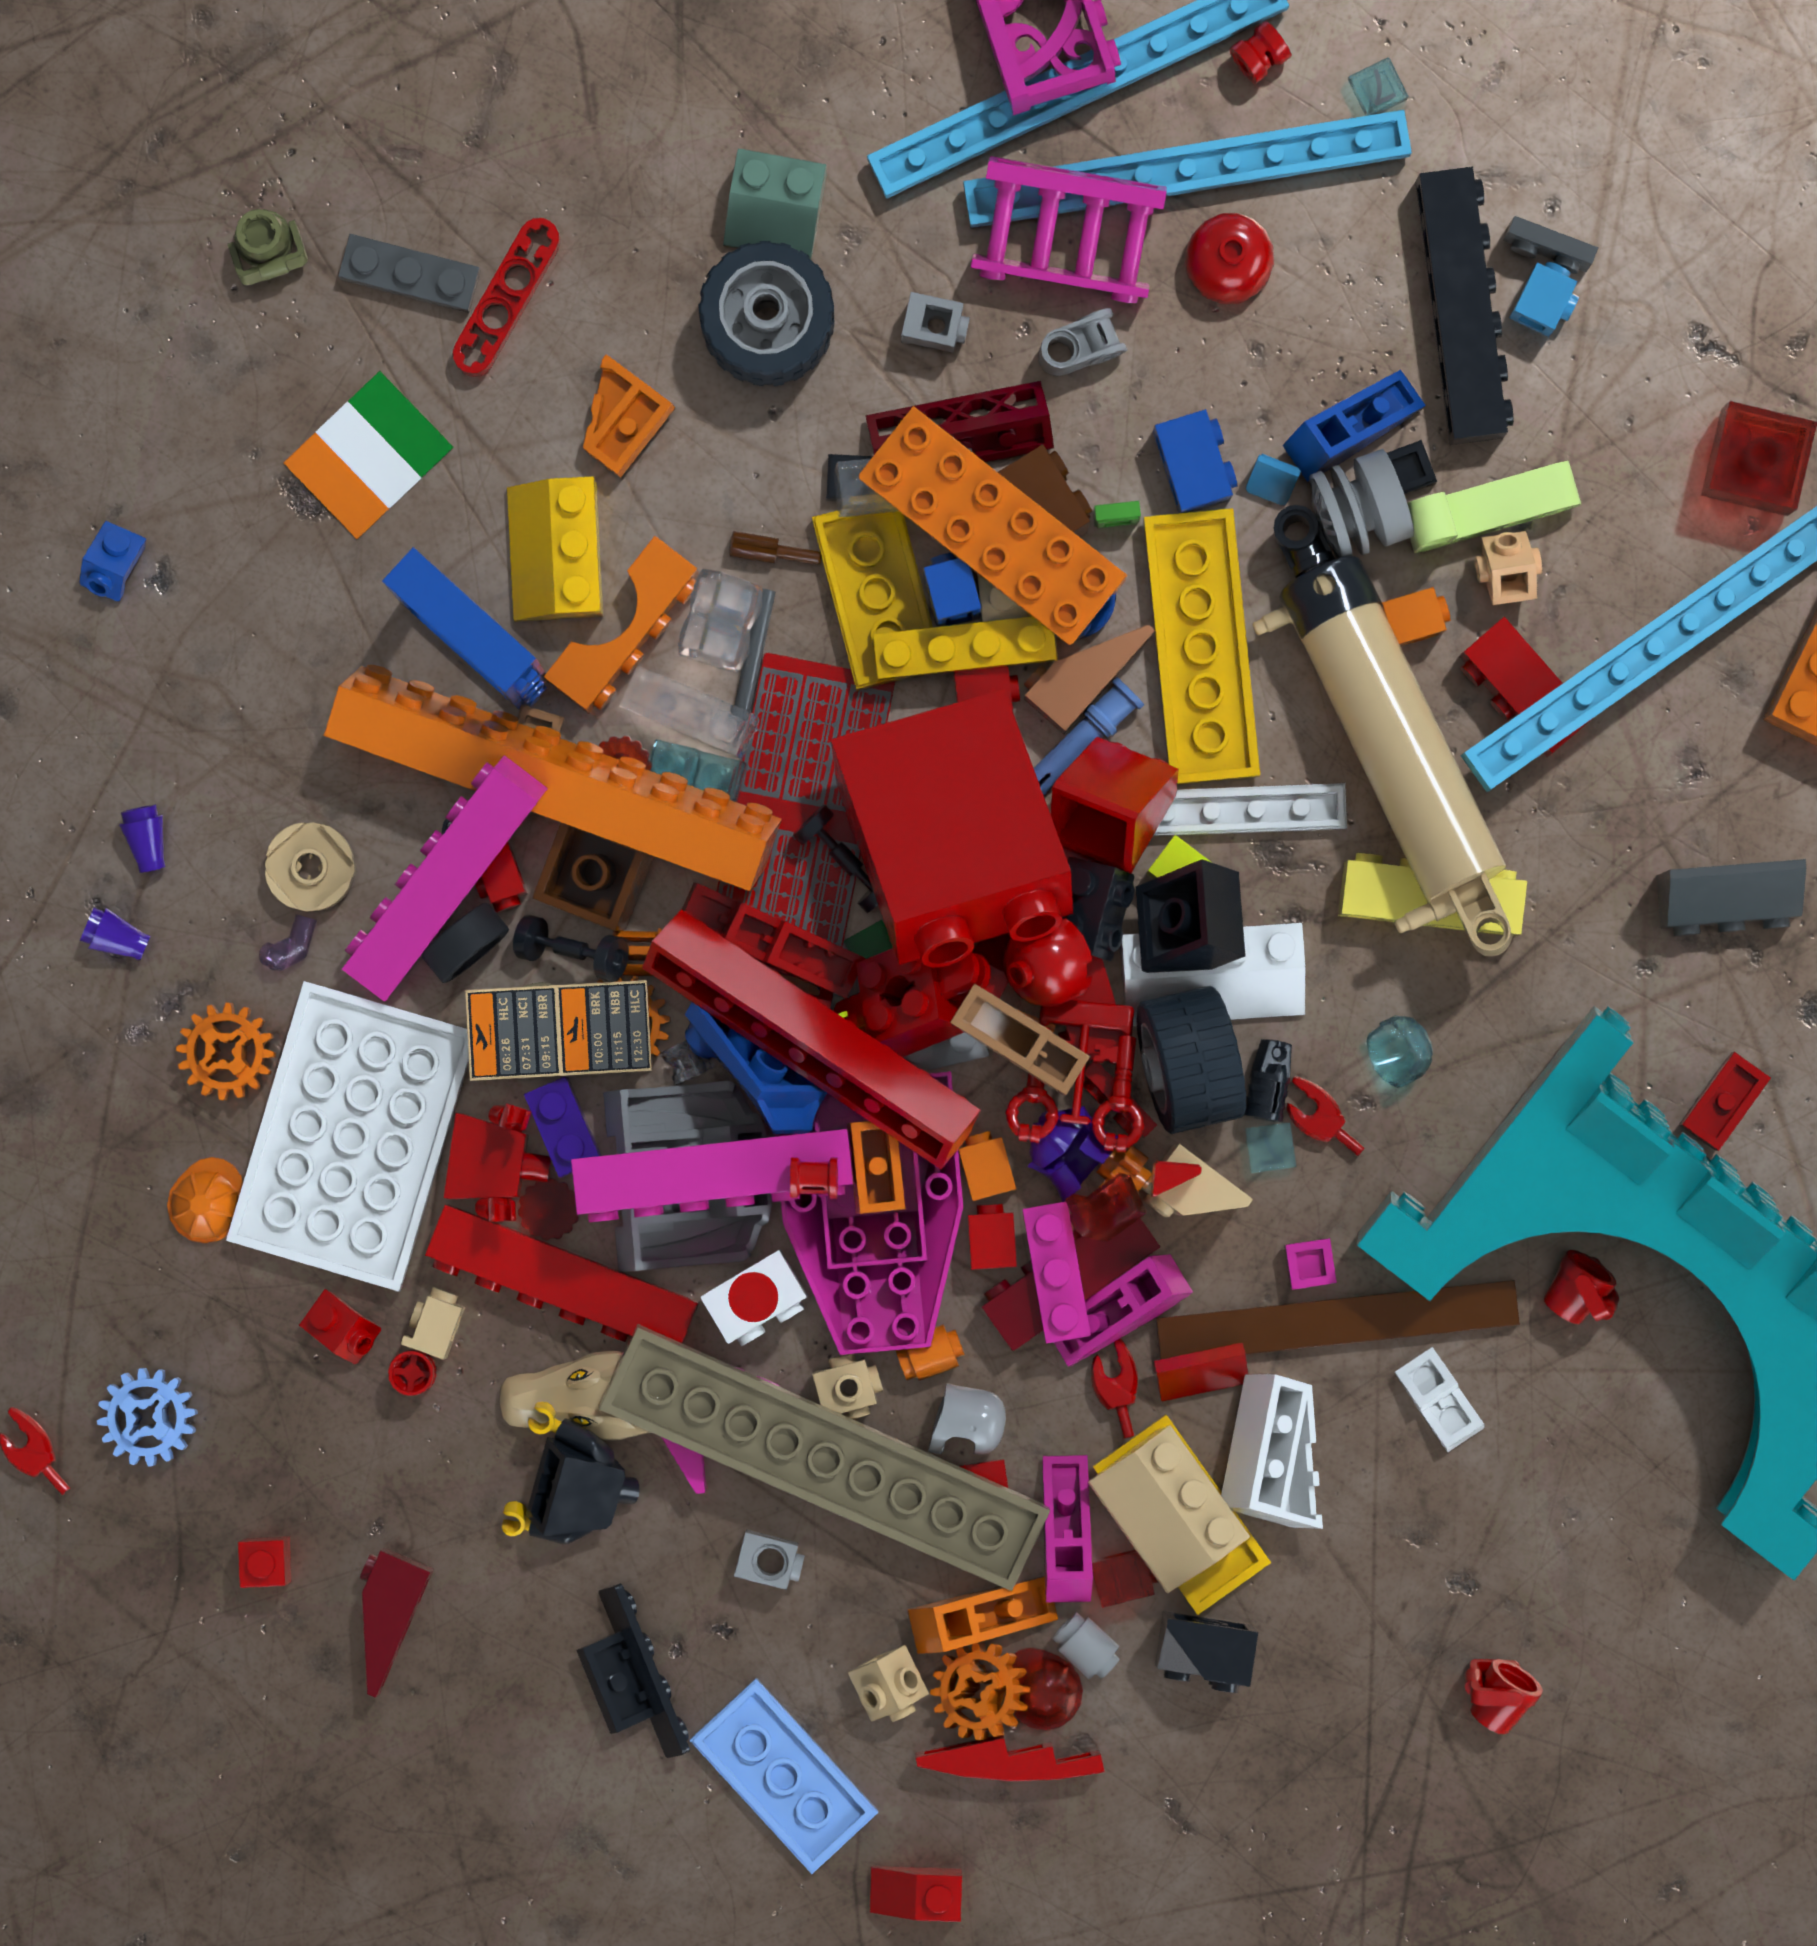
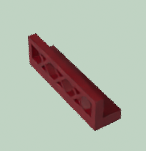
[865,381,1054,462]

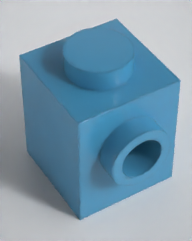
[1509,262,1579,337]

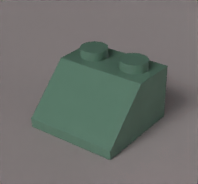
[723,148,827,260]

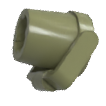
[227,209,308,286]

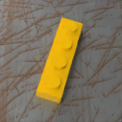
[873,616,1058,680]

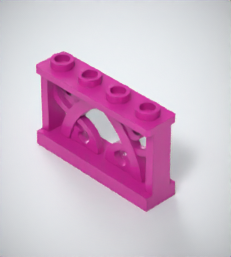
[976,0,1121,116]

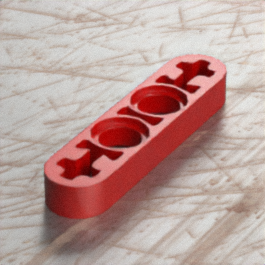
[453,218,560,377]

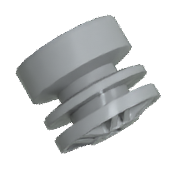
[1309,449,1414,559]

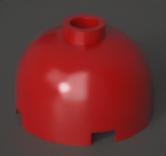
[1185,213,1274,304]
[1003,918,1092,1007]

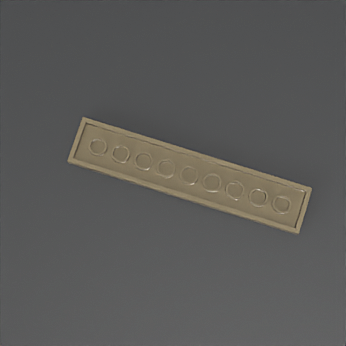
[599,1324,1050,1591]

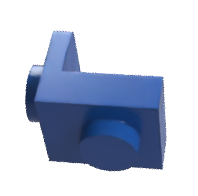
[79,521,146,601]

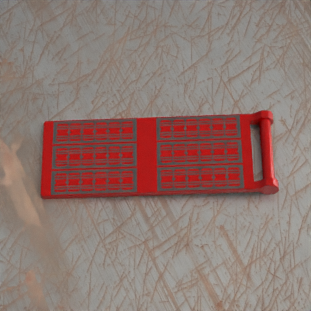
[716,653,895,1009]

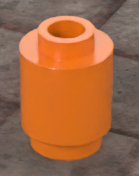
[895,1324,965,1381]

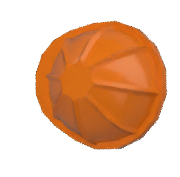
[167,1157,243,1243]

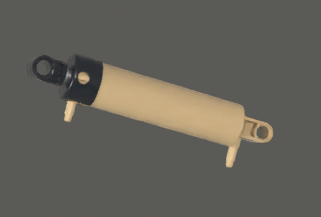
[1252,505,1512,957]

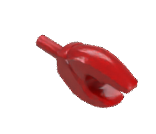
[1286,1076,1365,1156]
[1091,1338,1138,1439]
[0,1407,70,1495]

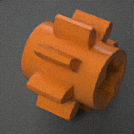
[1096,1146,1152,1200]

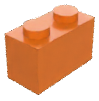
[846,1121,905,1214]

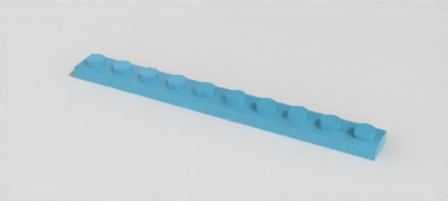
[867,0,1289,199]
[963,110,1412,228]
[1461,506,1817,792]

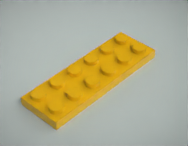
[1143,508,1260,785]

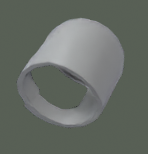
[928,1384,1006,1455]

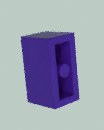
[524,1076,602,1178]

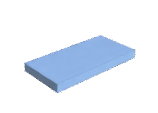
[689,1677,878,1874]

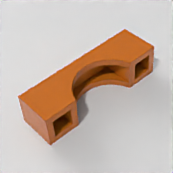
[544,536,700,714]

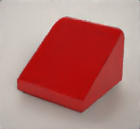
[1151,1161,1202,1197]

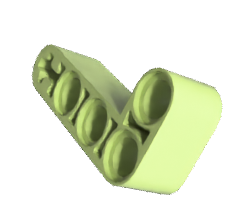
[1407,461,1582,553]

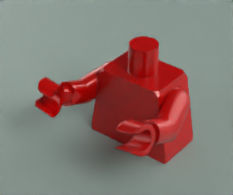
[444,1103,552,1222]

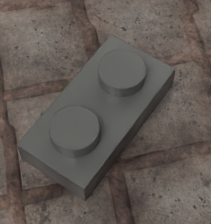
[1503,216,1599,274]

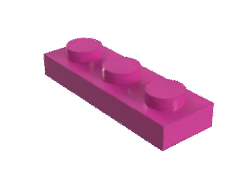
[1022,1201,1091,1344]

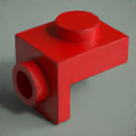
[299,1289,381,1364]

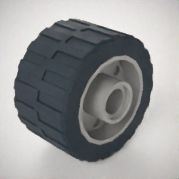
[698,241,835,386]
[1136,986,1246,1134]

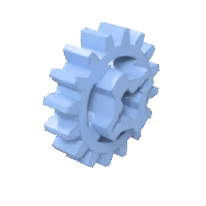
[97,1368,198,1467]

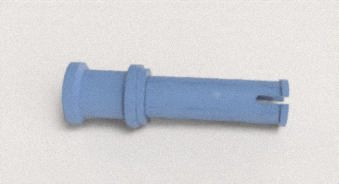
[1034,677,1144,795]

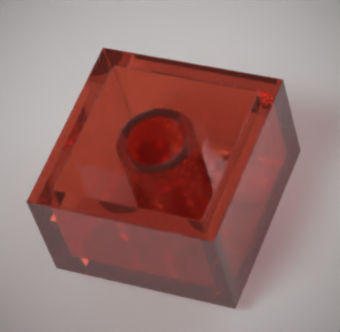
[1701,401,1817,516]

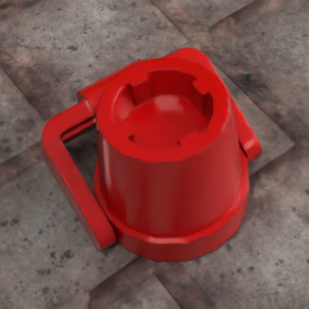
[1544,1250,1620,1324]
[1464,1659,1543,1734]

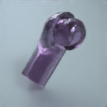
[259,914,317,971]

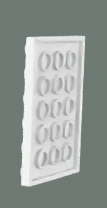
[226,981,469,1292]

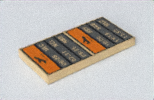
[465,980,652,1081]

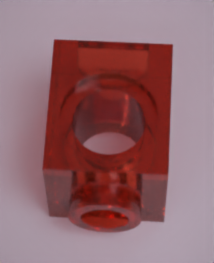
[1092,1549,1159,1608]

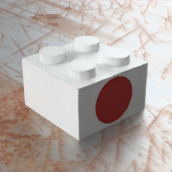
[700,1249,808,1347]

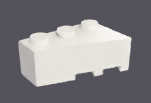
[1221,1374,1323,1529]

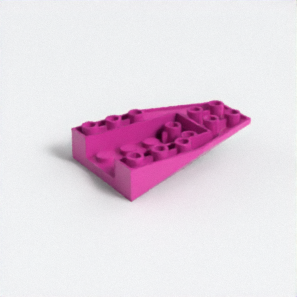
[775,1071,963,1355]

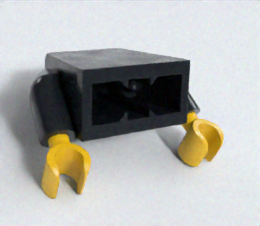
[501,1401,640,1544]

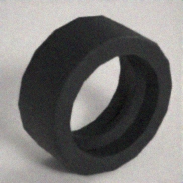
[422,903,509,983]

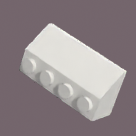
[1120,923,1305,1026]

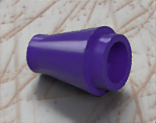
[119,804,166,873]
[80,908,150,960]

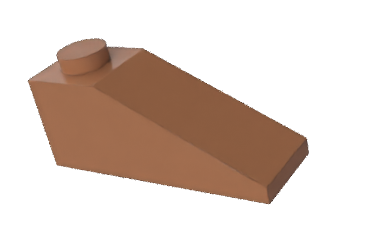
[1024,624,1155,735]

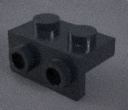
[1062,856,1135,962]

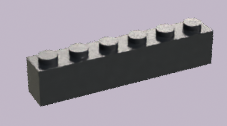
[1415,167,1514,445]

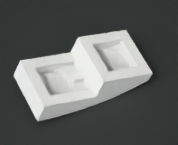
[1395,1347,1485,1453]

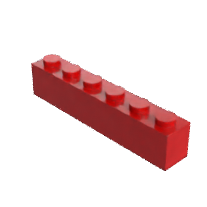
[425,1204,700,1344]

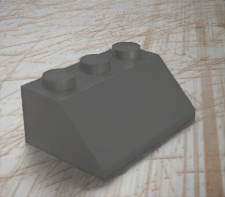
[1656,859,1807,936]

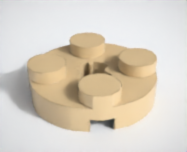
[265,822,357,913]

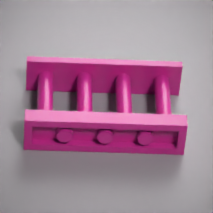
[971,156,1167,303]

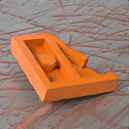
[583,354,675,478]

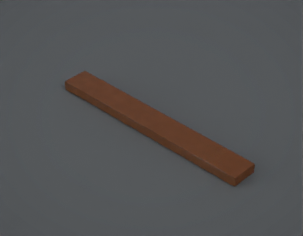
[1156,1280,1520,1360]

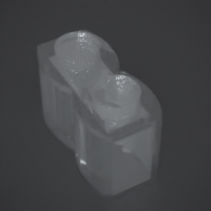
[678,569,762,673]

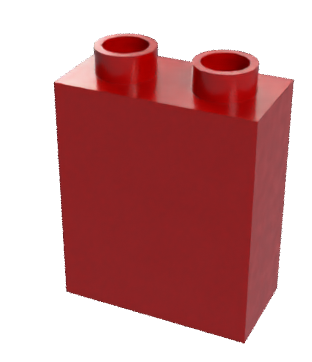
[831,689,1073,967]

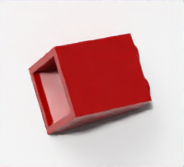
[1051,737,1179,874]

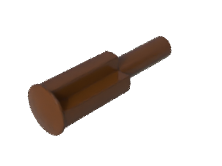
[729,530,822,565]

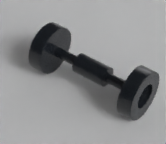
[793,804,878,913]
[513,915,629,982]

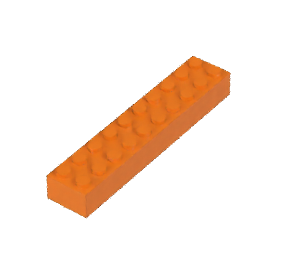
[324,665,782,891]

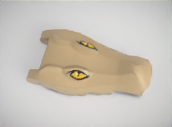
[499,1351,651,1441]

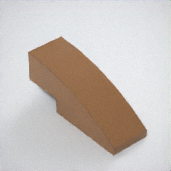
[950,983,1090,1096]

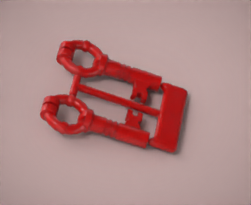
[1005,1000,1145,1153]

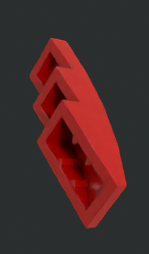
[682,882,865,999]
[915,1736,1105,1781]

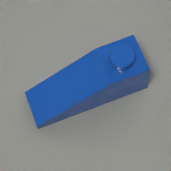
[1282,370,1426,482]

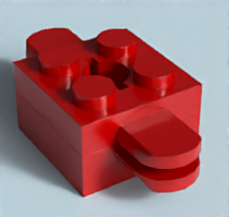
[834,948,991,1057]

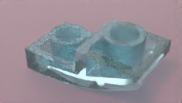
[647,739,748,802]

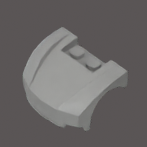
[603,1081,772,1272]

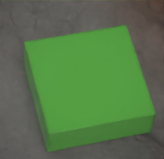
[1093,501,1141,529]

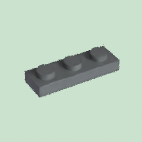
[338,234,481,313]

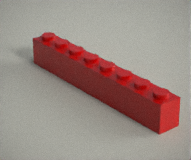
[642,909,981,1169]

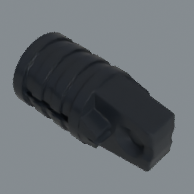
[1243,1039,1292,1123]

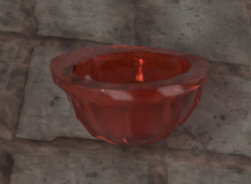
[1004,1647,1083,1730]

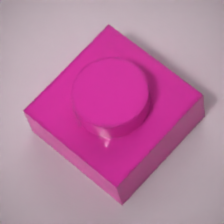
[1284,1238,1337,1290]

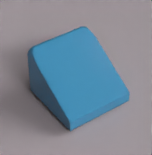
[1246,454,1301,506]

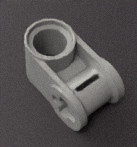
[1038,308,1128,377]

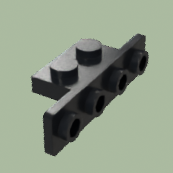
[576,1583,690,1758]

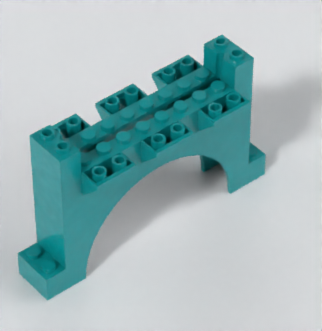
[1357,1006,1817,1580]

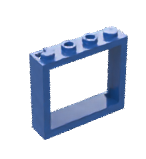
[382,547,548,710]

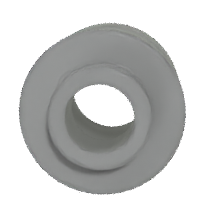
[1052,1612,1120,1679]

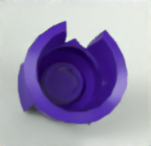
[1027,1106,1118,1202]

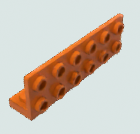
[859,406,1127,645]

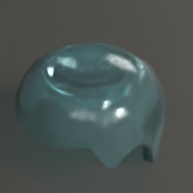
[1367,1015,1433,1088]

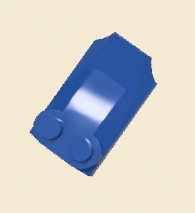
[685,1002,827,1134]

